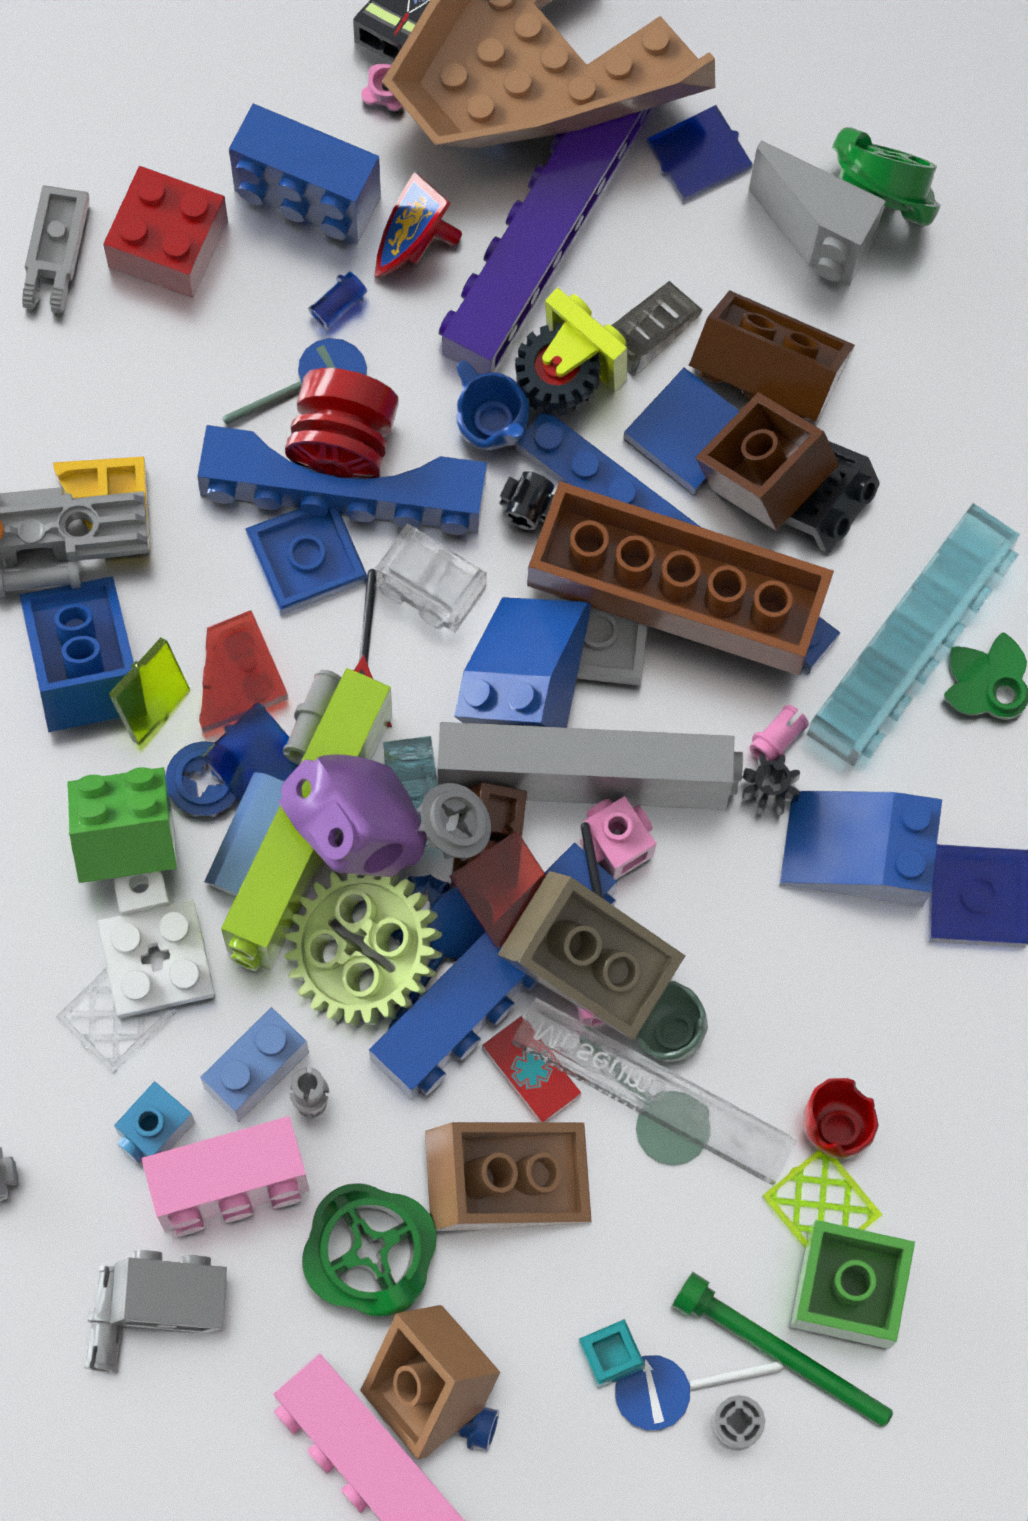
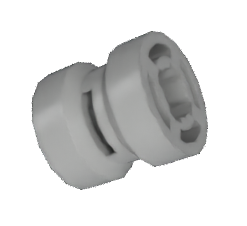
[710,1395,766,1452]

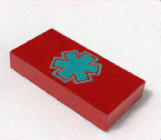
[482,1016,581,1122]

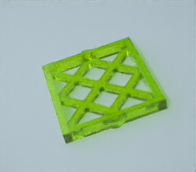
[761,1150,883,1249]

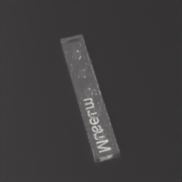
[511,997,798,1186]

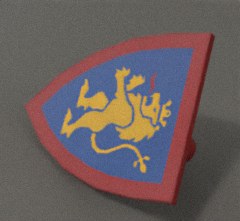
[374,172,462,279]

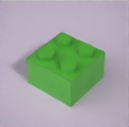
[67,767,177,883]
[790,1220,915,1349]

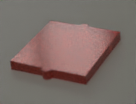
[449,831,546,948]

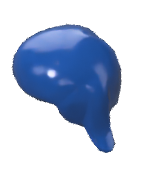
[456,361,530,451]

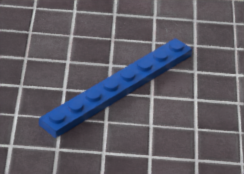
[515,411,841,673]

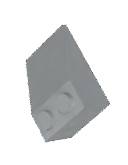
[749,140,886,285]

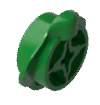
[832,127,941,227]
[302,1183,437,1317]

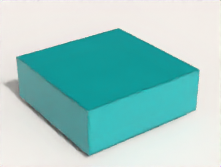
[578,1319,645,1388]

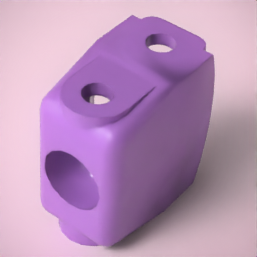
[278,754,427,877]

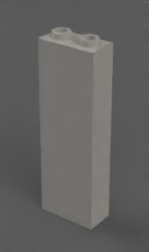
[438,722,743,810]

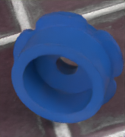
[459,1403,499,1451]

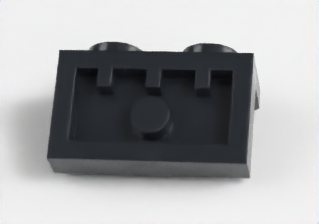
[785,441,880,553]

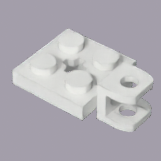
[97,871,215,1019]

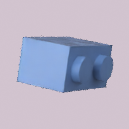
[200,1007,309,1122]

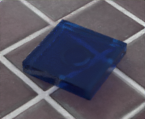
[929,844,1028,948]

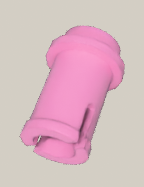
[750,705,809,761]

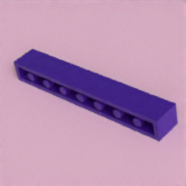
[438,107,654,374]

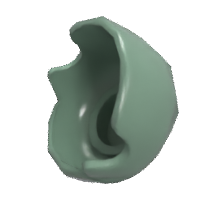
[636,981,708,1062]

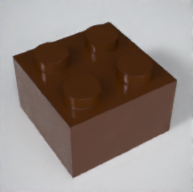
[695,392,839,531]

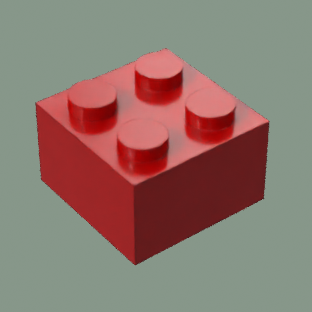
[103,166,228,298]

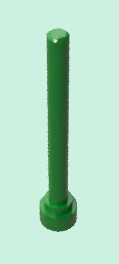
[671,1271,893,1427]

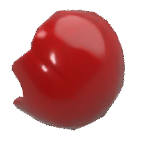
[803,1078,879,1159]

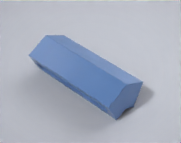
[204,772,284,896]

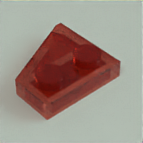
[199,610,289,734]

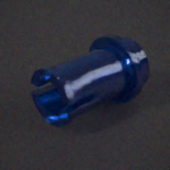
[308,271,368,330]

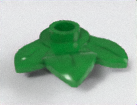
[944,632,1028,720]

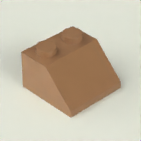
[360,1305,501,1459]

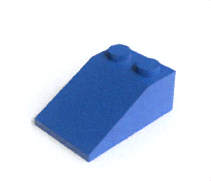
[19,576,143,733]
[454,597,591,728]
[779,791,942,907]

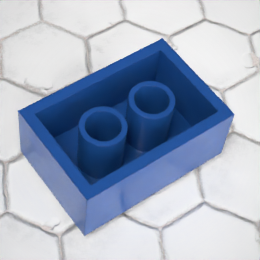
[229,103,381,243]

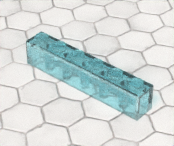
[807,503,1020,767]

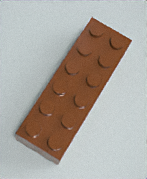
[527,481,834,675]

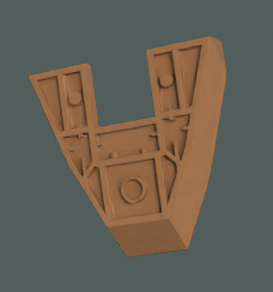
[382,0,716,148]

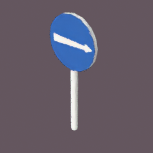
[615,1355,784,1431]

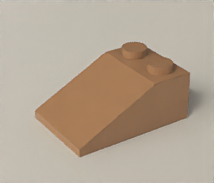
[425,1122,592,1231]

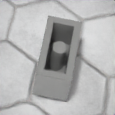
[110,1250,227,1333]

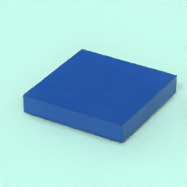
[623,367,739,495]
[245,507,368,616]

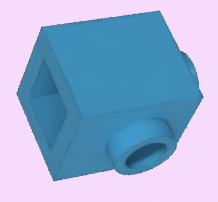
[114,1081,195,1164]

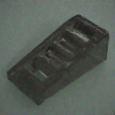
[611,281,703,376]

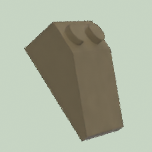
[497,871,686,1040]

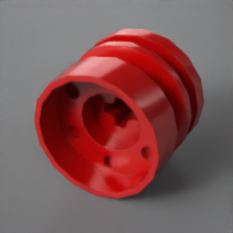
[285,368,399,479]

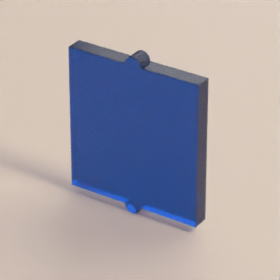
[647,105,753,202]
[200,702,299,802]

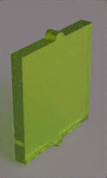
[109,637,190,746]

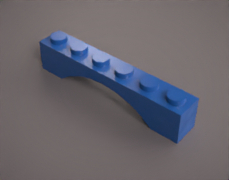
[197,425,487,535]

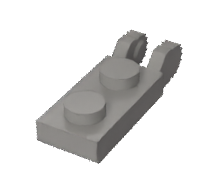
[22,185,90,314]

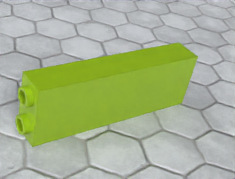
[221,668,392,971]

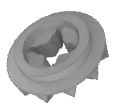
[416,783,491,861]

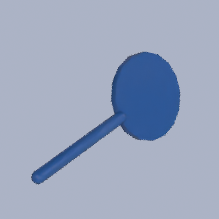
[388,887,493,1030]

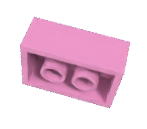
[141,1116,310,1236]

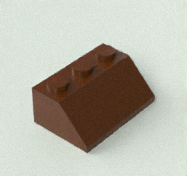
[688,290,855,422]

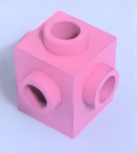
[580,796,656,880]

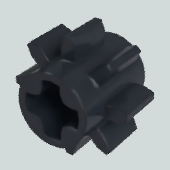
[499,471,555,530]
[742,754,800,815]

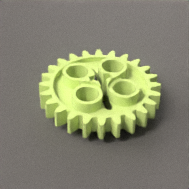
[284,871,442,1026]

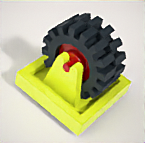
[515,287,627,416]

